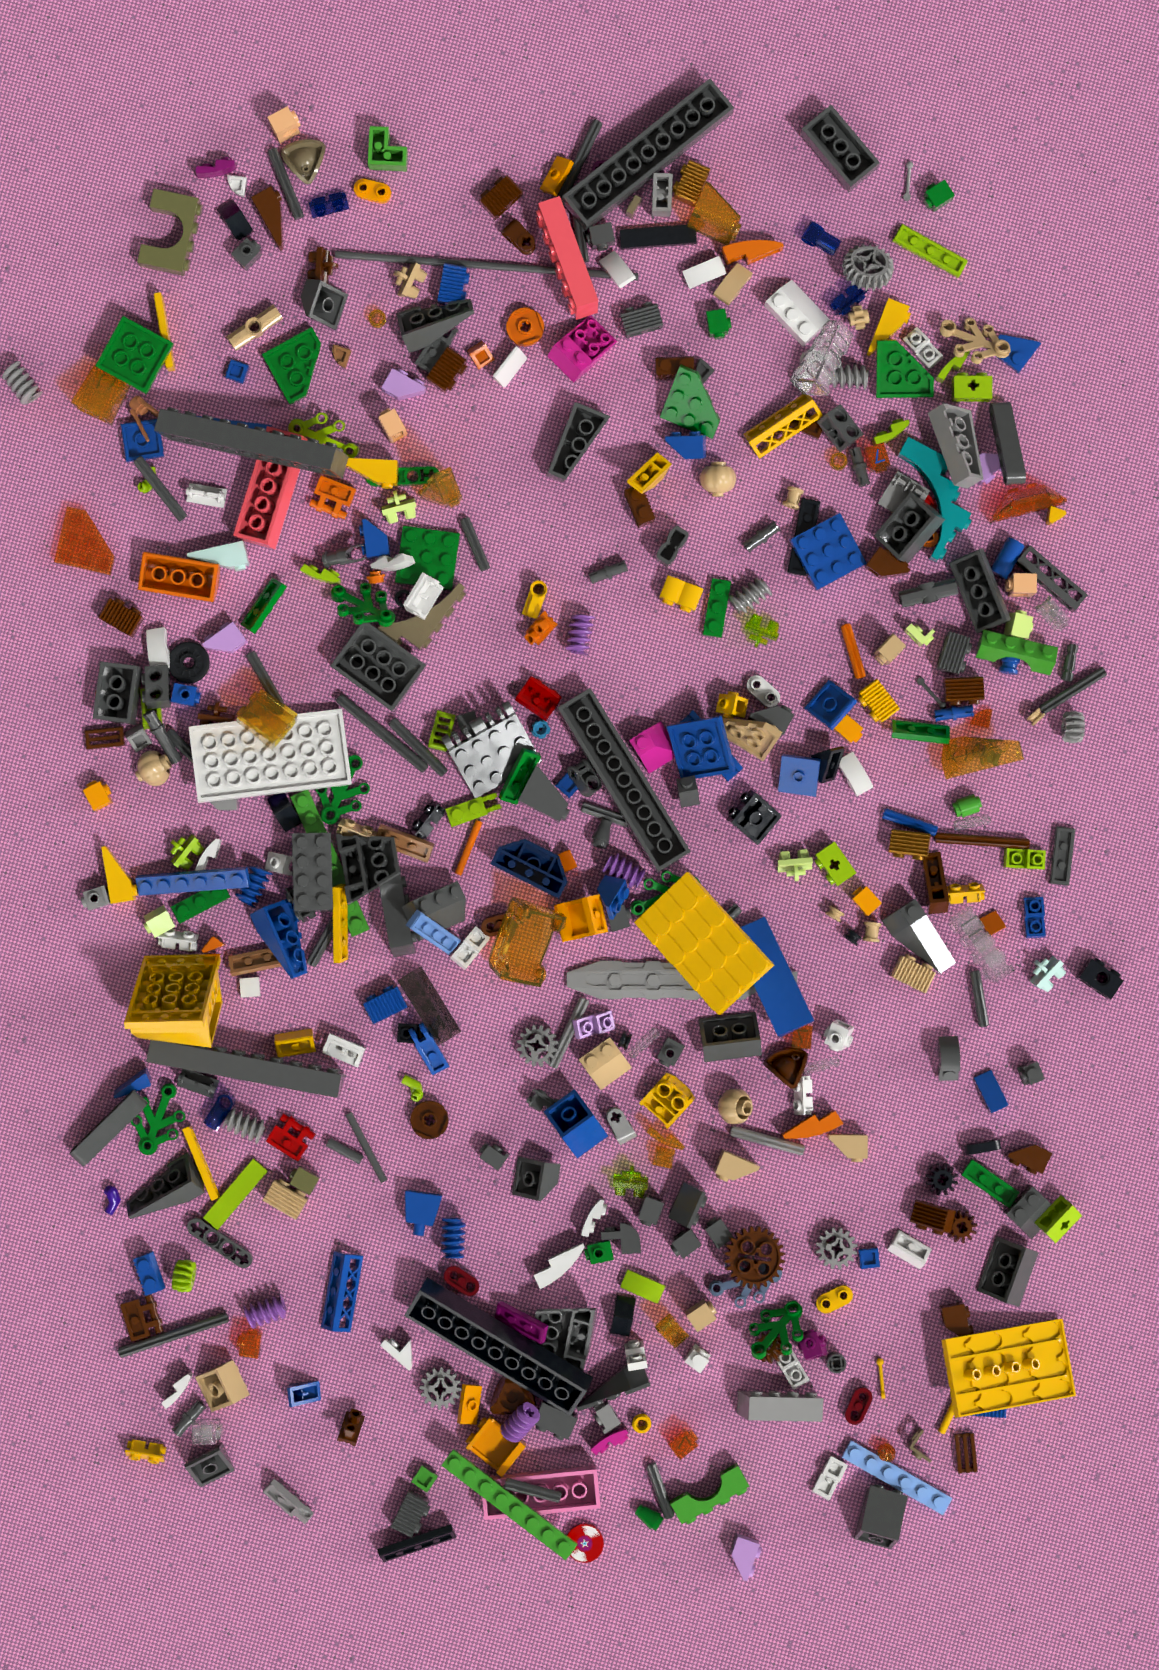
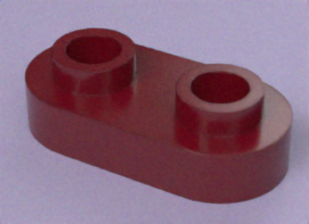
[444,1265,480,1296]
[844,1387,873,1425]

